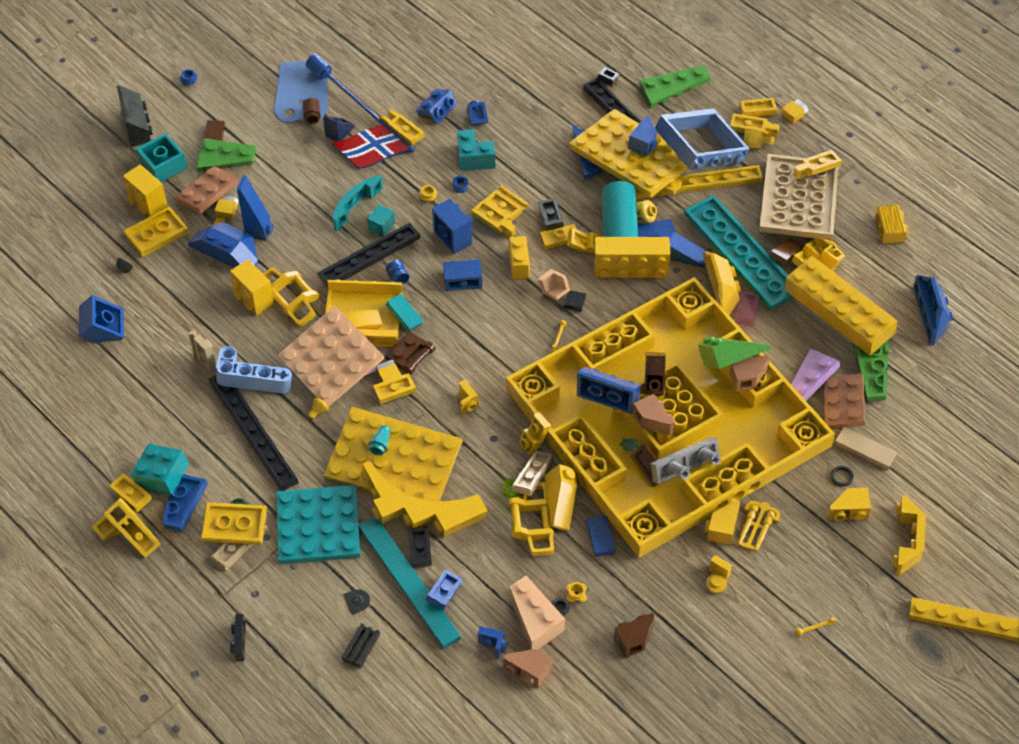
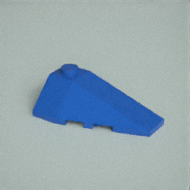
[237,175,273,241]

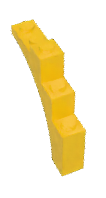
[361,461,488,538]

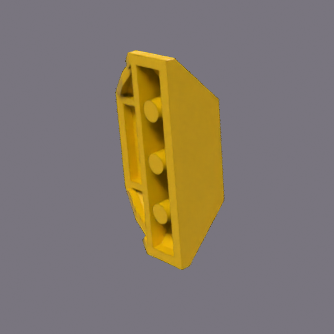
[702,252,741,315]

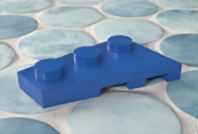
[163,474,208,532]

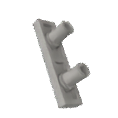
[651,437,721,484]

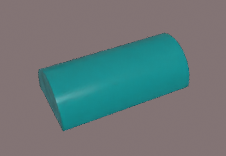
[601,181,638,237]

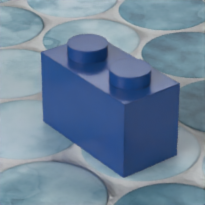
[443,259,482,291]

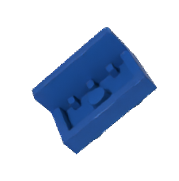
[416,89,457,124]

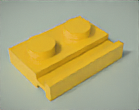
[484,185,528,221]

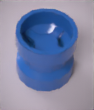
[386,260,410,285]

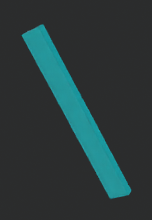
[358,517,461,649]

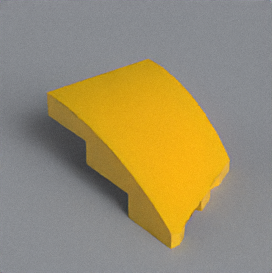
[791,238,845,271]

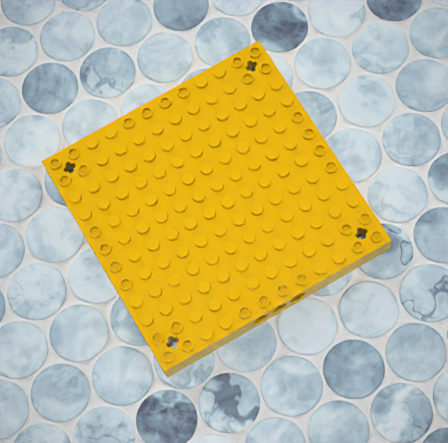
[506,277,835,558]

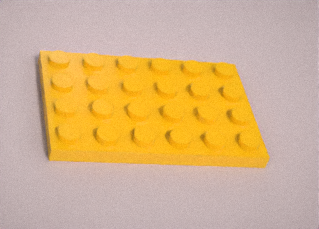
[569,109,688,198]
[324,407,463,501]

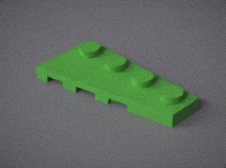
[640,65,710,108]
[852,340,889,402]

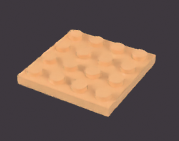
[278,306,385,408]

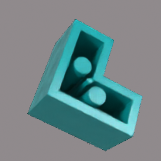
[457,129,495,171]

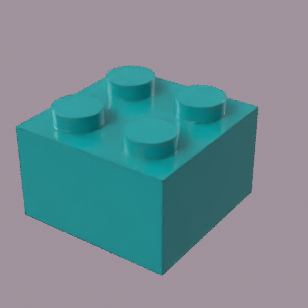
[136,133,187,182]
[130,443,190,495]

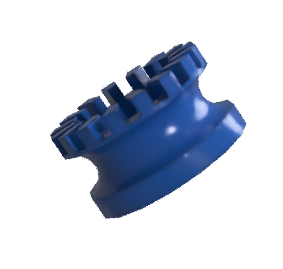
[452,175,469,193]

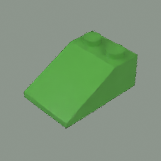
[698,336,771,369]

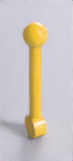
[552,320,567,352]
[795,617,836,636]

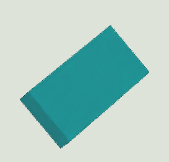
[385,294,424,332]

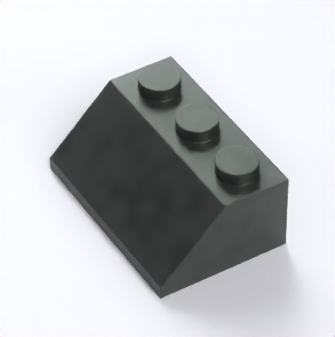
[116,85,153,147]

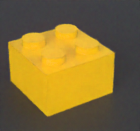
[123,165,168,217]
[230,260,274,316]

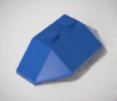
[188,222,258,268]
[913,275,952,346]

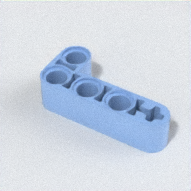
[216,346,292,393]

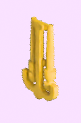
[737,501,780,551]

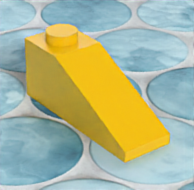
[545,464,577,531]
[104,498,161,558]

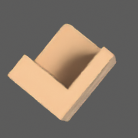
[538,269,570,300]

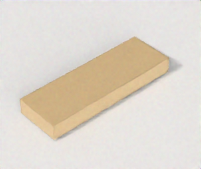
[835,427,898,470]
[512,450,554,496]
[210,525,268,571]

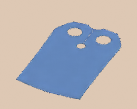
[274,61,328,122]

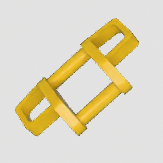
[263,267,319,328]
[508,482,554,556]

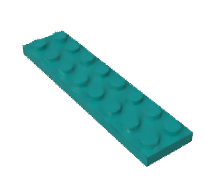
[684,195,794,310]

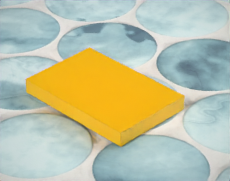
[123,206,189,258]
[201,502,267,545]

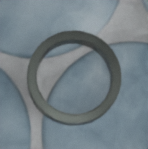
[831,466,854,487]

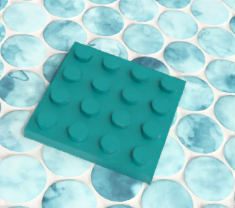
[276,485,360,564]

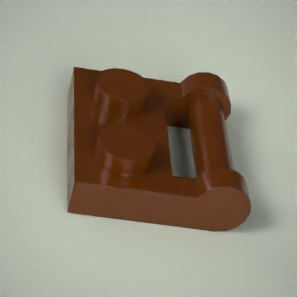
[385,331,436,375]

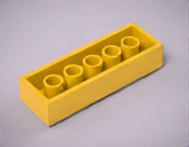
[785,256,898,356]

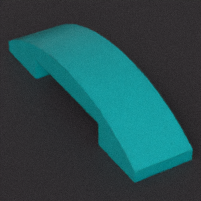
[333,175,383,232]

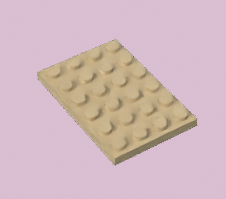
[759,154,838,240]

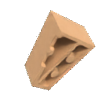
[510,576,565,650]

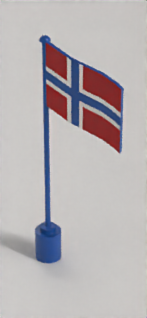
[306,54,415,169]

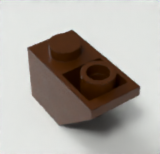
[644,352,666,395]
[614,612,654,658]

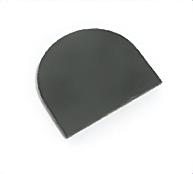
[344,589,370,614]

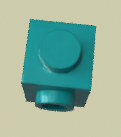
[367,204,395,237]

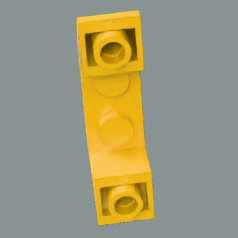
[892,495,926,575]

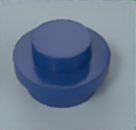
[180,69,197,85]

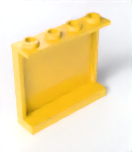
[325,280,403,348]

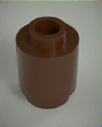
[302,98,321,124]

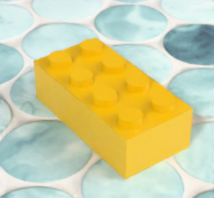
[594,237,670,278]

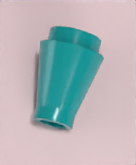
[368,425,391,456]

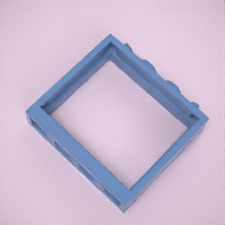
[655,109,749,170]

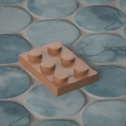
[175,166,239,214]
[824,373,865,429]

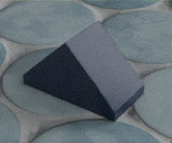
[323,116,355,142]

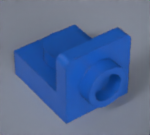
[466,100,489,126]
[478,626,508,659]

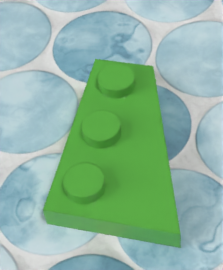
[197,138,257,172]

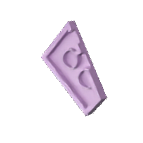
[791,348,840,401]

